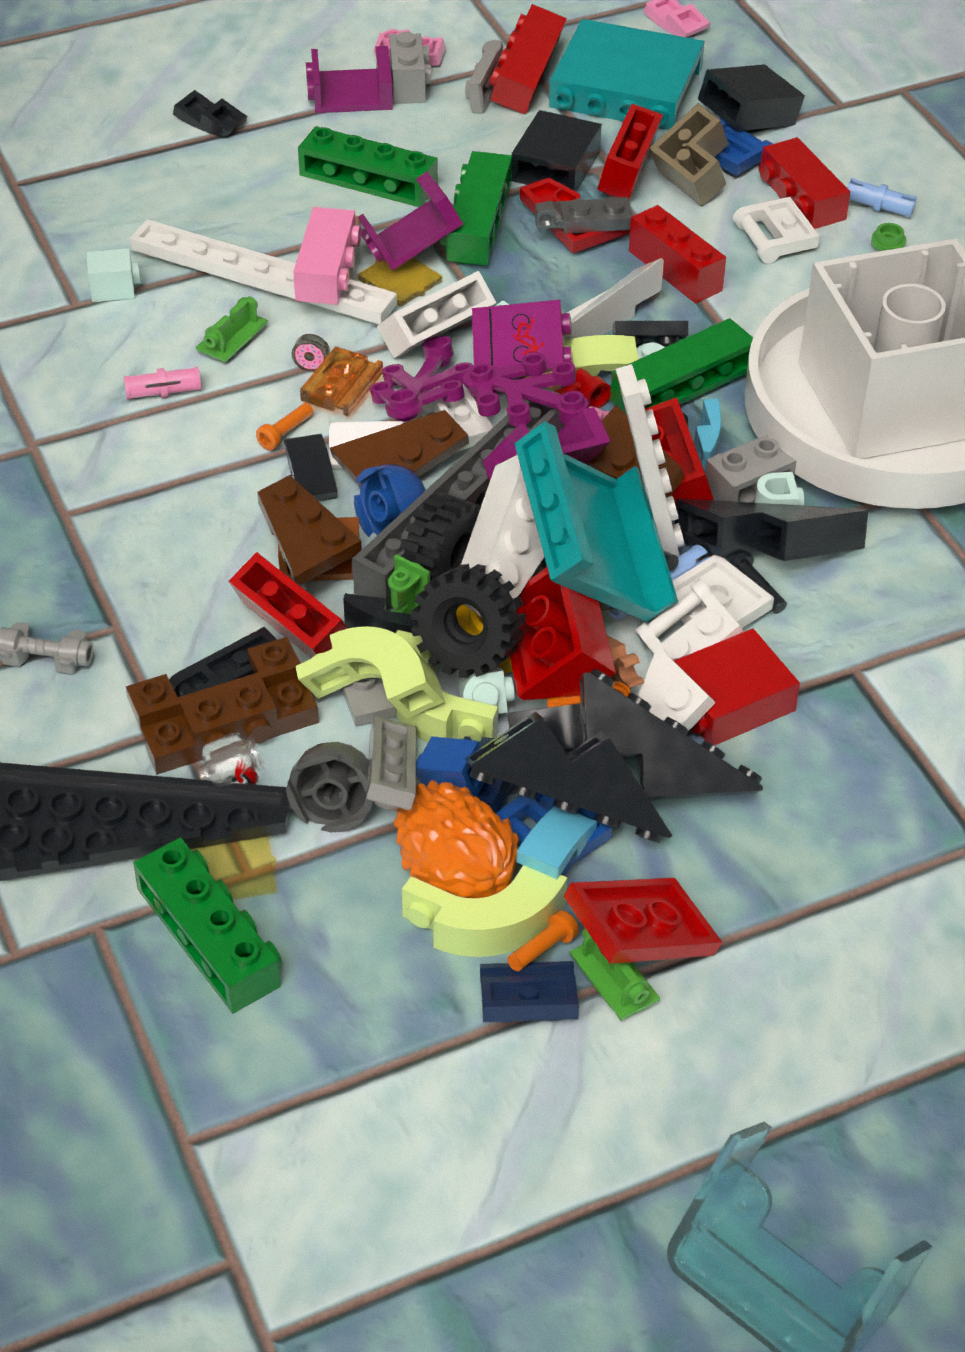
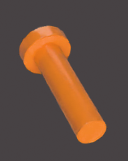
[256,403,314,451]
[507,910,579,971]

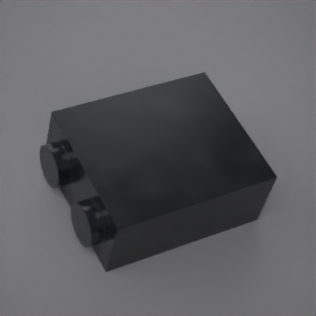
[698,64,805,131]
[512,110,602,192]

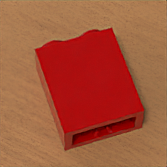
[674,628,800,746]

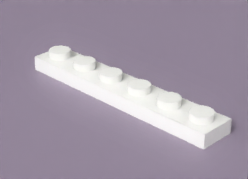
[616,364,685,557]

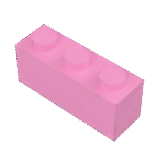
[293,207,361,305]

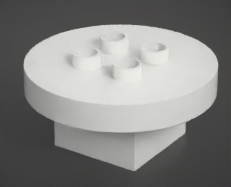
[744,239,965,509]

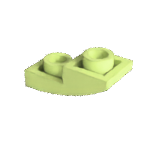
[566,335,639,376]

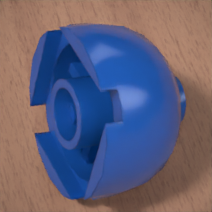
[354,464,426,537]

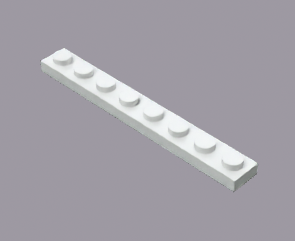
[129,219,397,324]

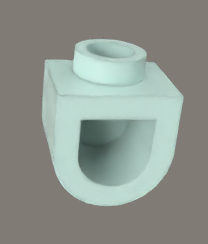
[755,472,804,505]
[458,666,514,714]

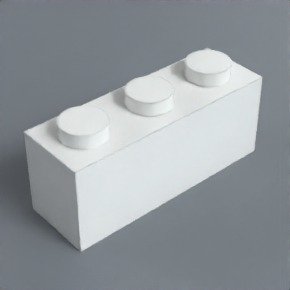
[376,271,496,359]

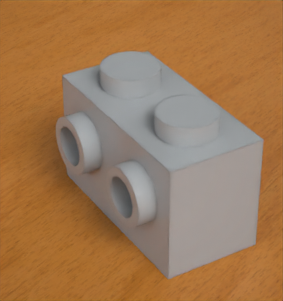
[389,32,431,104]
[705,435,797,503]

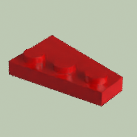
[520,178,630,253]

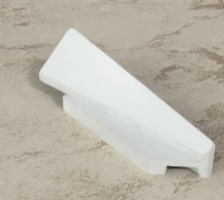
[565,258,664,340]

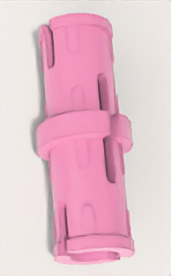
[124,367,201,400]

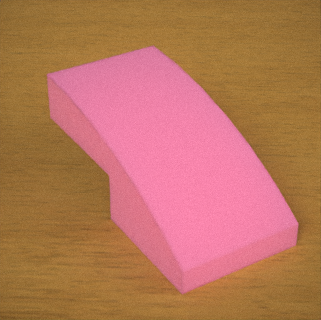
[644,0,710,37]

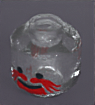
[197,732,265,786]

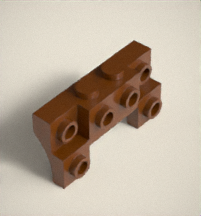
[125,637,319,775]

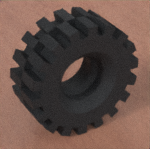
[400,493,481,581]
[410,564,526,678]

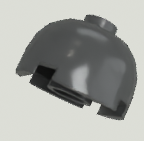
[286,742,374,833]

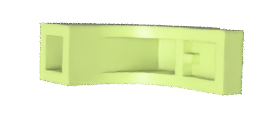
[296,627,445,719]
[396,630,498,743]
[402,865,568,957]

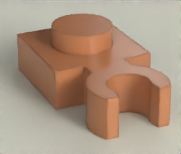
[607,635,644,689]

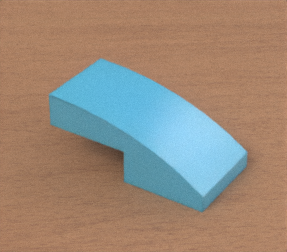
[694,398,721,472]
[516,807,597,879]

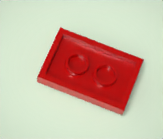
[563,878,723,964]

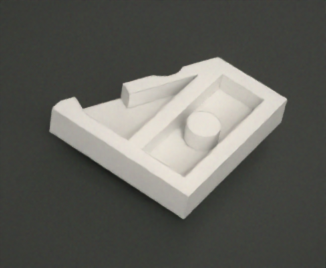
[638,648,716,730]

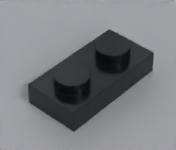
[612,321,688,346]

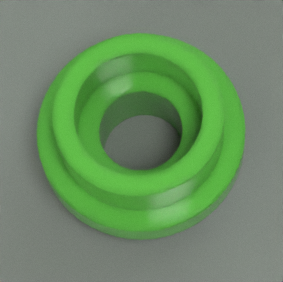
[871,223,907,251]

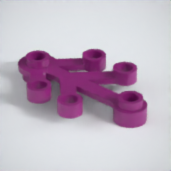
[370,336,473,422]
[463,353,589,427]

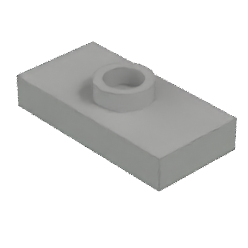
[341,678,396,726]

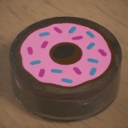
[291,334,330,372]

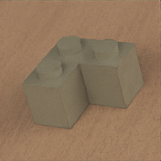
[649,103,728,207]

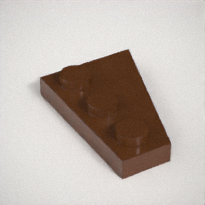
[587,405,685,497]
[330,410,469,487]
[257,475,362,586]

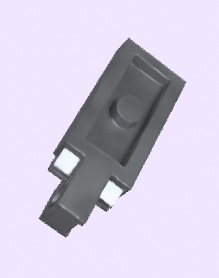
[535,197,633,234]

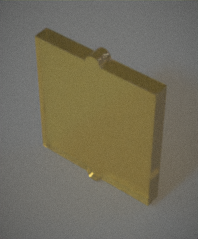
[358,257,442,307]
[190,836,277,899]

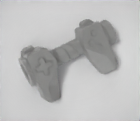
[0,623,93,674]

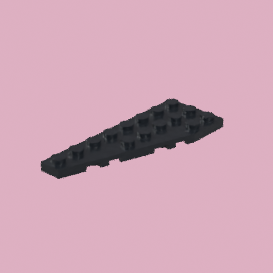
[0,762,291,881]

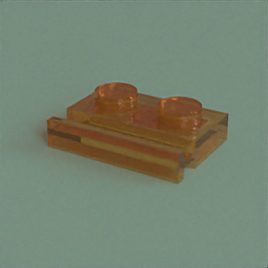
[300,346,383,417]

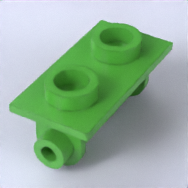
[196,296,268,362]
[388,554,430,614]
[569,929,660,1021]

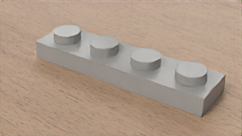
[366,716,416,810]

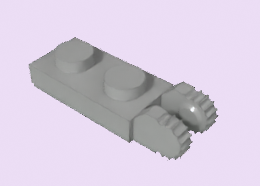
[465,39,503,113]

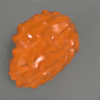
[393,780,519,899]

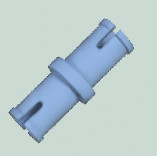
[847,178,917,218]

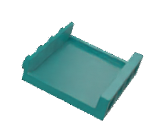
[549,19,705,130]
[514,421,678,622]

